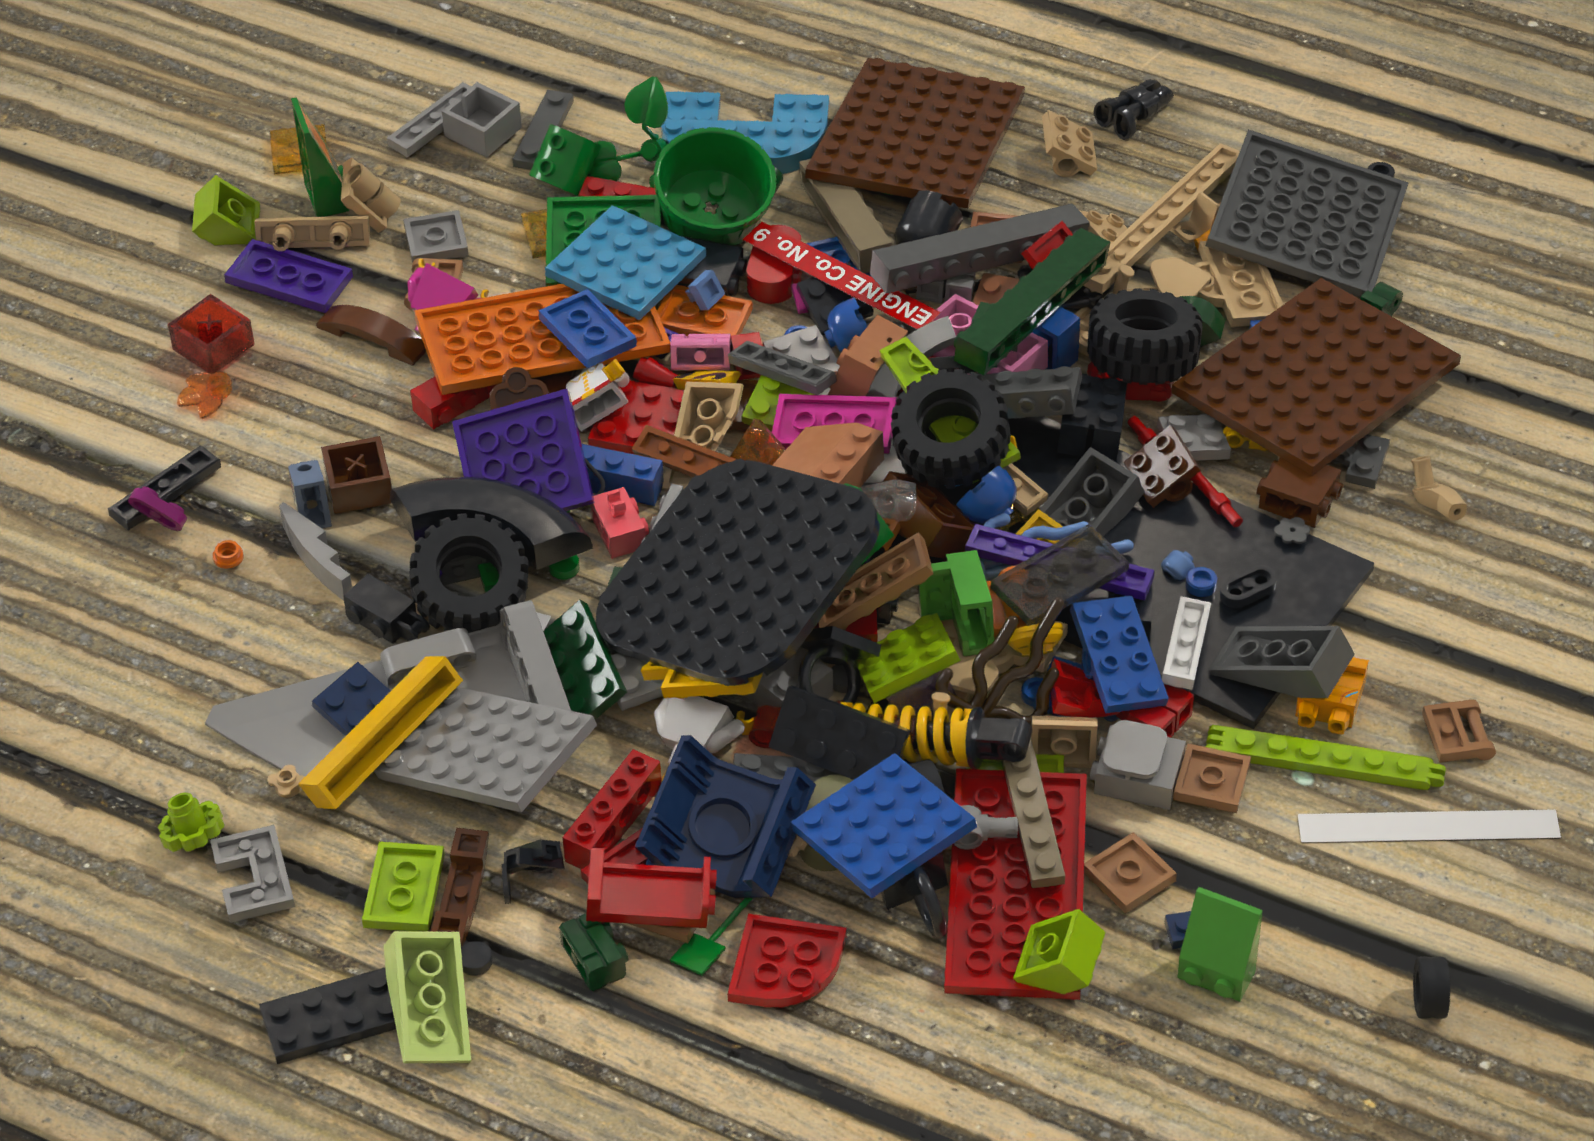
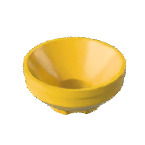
[1007,623,1063,657]

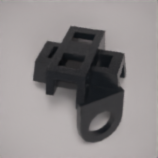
[501,839,565,904]

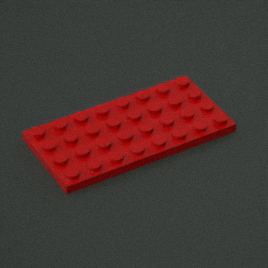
[944,768,1087,1000]

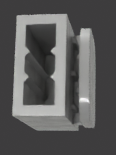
[1090,720,1186,810]

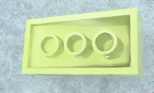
[384,931,471,1063]

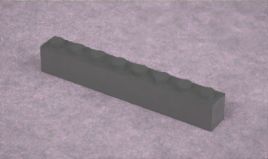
[870,204,1090,294]

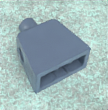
[288,460,332,529]

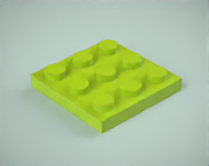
[855,613,961,703]

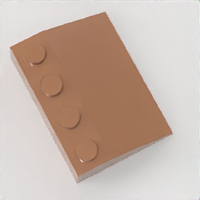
[773,422,884,488]

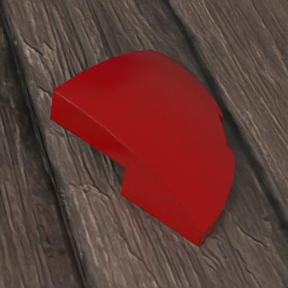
[1051,659,1120,718]

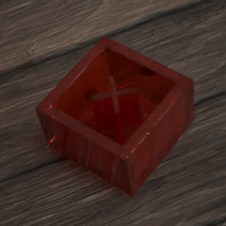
[168,294,255,376]

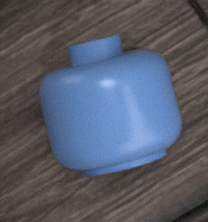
[1161,550,1195,580]

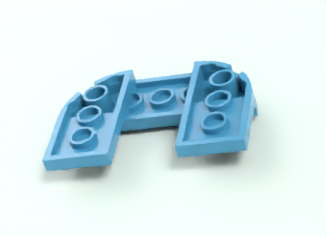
[661,91,829,174]

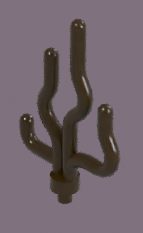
[935,597,1065,726]

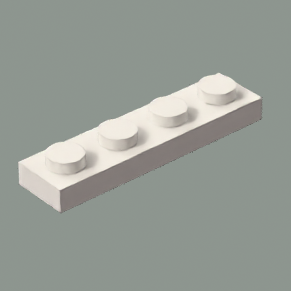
[1162,596,1211,690]

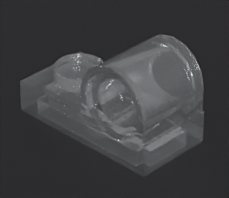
[859,479,916,521]

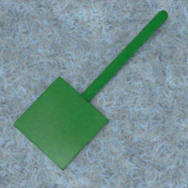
[670,898,753,975]

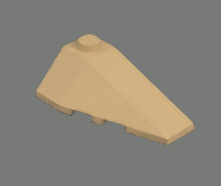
[662,381,744,491]

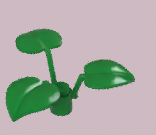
[589,76,668,188]

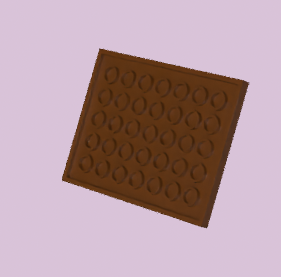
[805,58,1025,209]
[1171,278,1461,476]

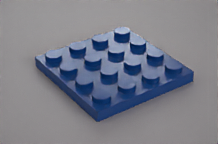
[791,753,977,898]

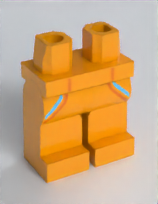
[1295,657,1369,735]

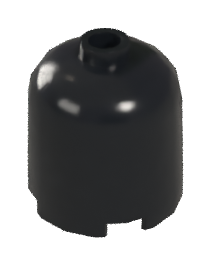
[894,190,963,245]

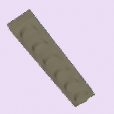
[1001,739,1065,889]

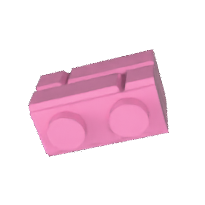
[671,334,731,370]

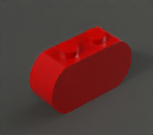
[746,225,802,304]

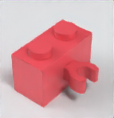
[590,487,649,559]

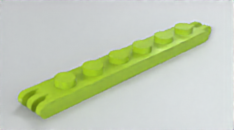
[1205,725,1446,790]

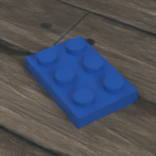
[539,289,637,368]

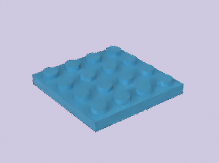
[545,205,706,320]

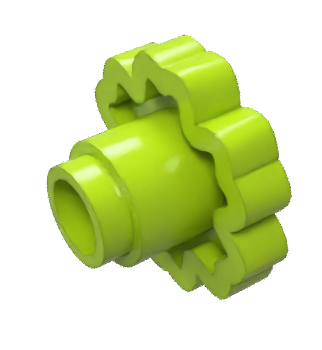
[158,792,225,852]

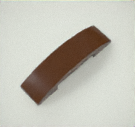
[316,305,426,366]
[431,827,489,946]

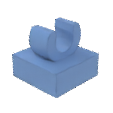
[685,270,725,310]

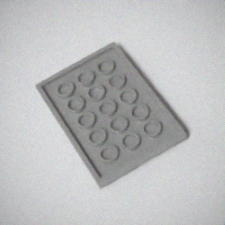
[374,687,597,812]

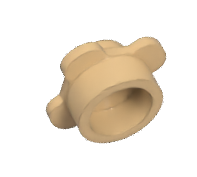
[267,765,305,798]

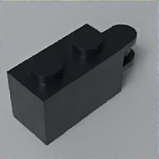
[343,574,430,644]

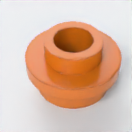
[213,540,244,569]

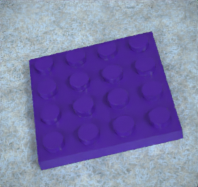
[452,389,594,511]

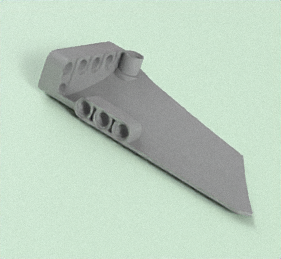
[205,600,571,776]

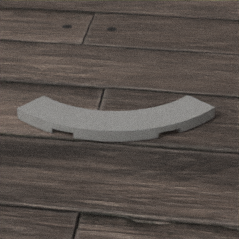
[867,316,956,397]

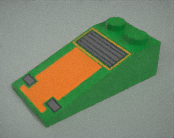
[291,97,349,217]

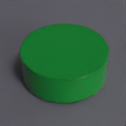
[549,555,580,580]

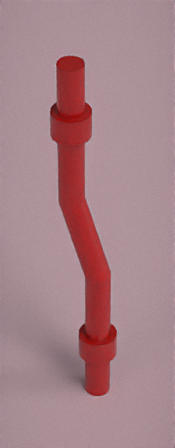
[1127,416,1243,528]

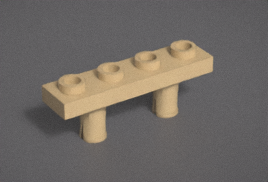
[254,215,371,251]

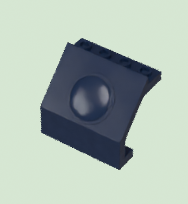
[635,735,816,898]

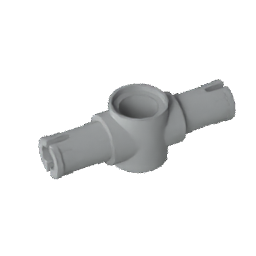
[954,805,1018,849]

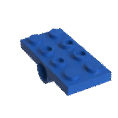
[1070,596,1169,713]

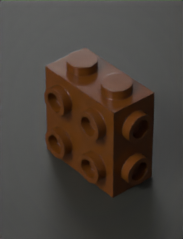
[1256,457,1343,528]

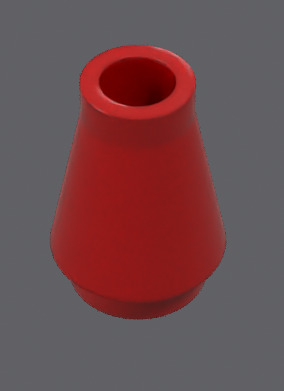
[633,357,678,388]

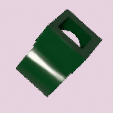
[1360,282,1403,316]

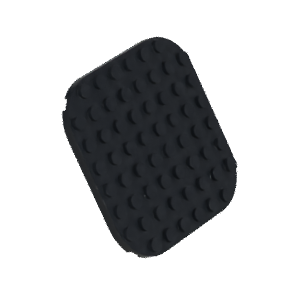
[596,459,880,686]

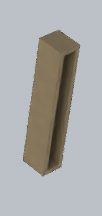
[799,159,895,273]

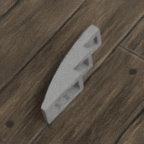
[279,502,352,601]

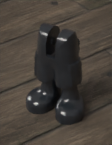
[1093,79,1174,140]

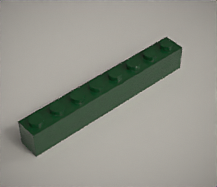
[954,228,1111,376]

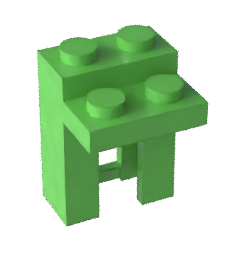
[918,550,994,656]

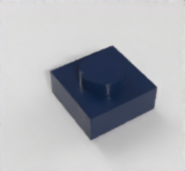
[1164,911,1191,949]

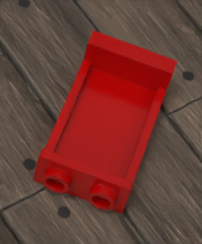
[586,848,717,928]

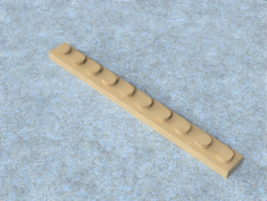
[1083,143,1240,294]

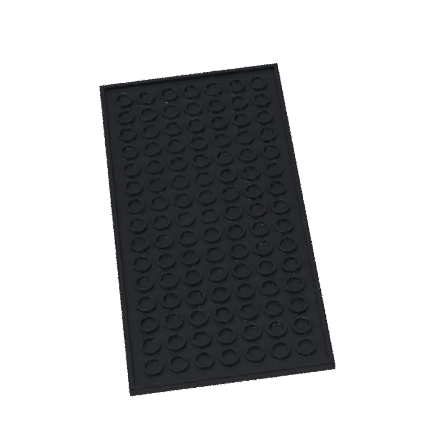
[877,416,1374,729]

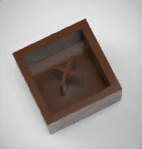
[321,436,392,514]

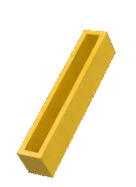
[298,656,463,809]

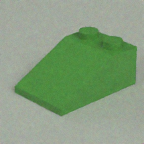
[1177,887,1263,1001]

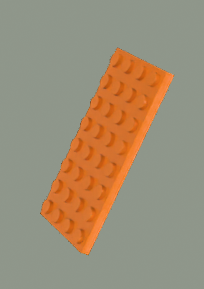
[414,284,671,395]

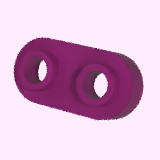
[128,487,187,531]

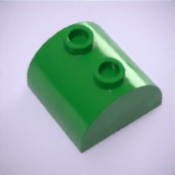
[529,124,601,197]

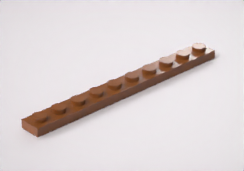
[632,425,901,552]

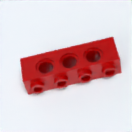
[562,749,662,869]

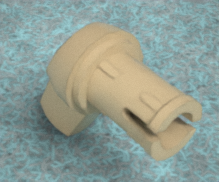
[1411,456,1467,520]

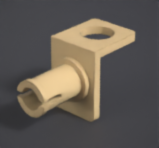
[1170,192,1221,243]

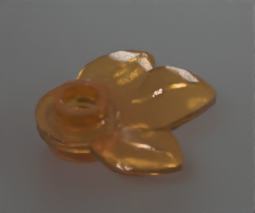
[177,372,232,419]

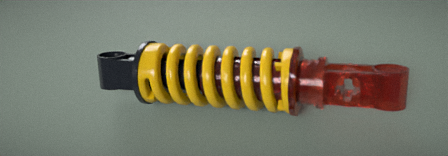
[749,700,1033,769]

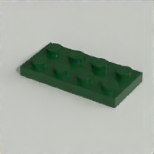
[543,599,627,720]

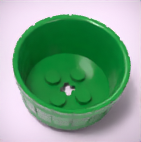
[654,127,776,246]

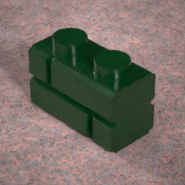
[559,913,629,992]

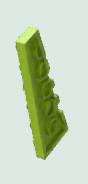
[880,336,1021,484]

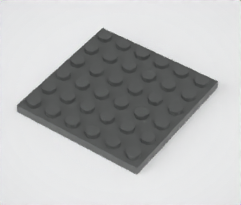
[1205,129,1409,298]

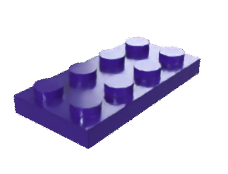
[224,239,353,313]

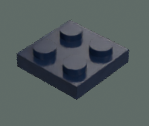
[312,662,391,736]

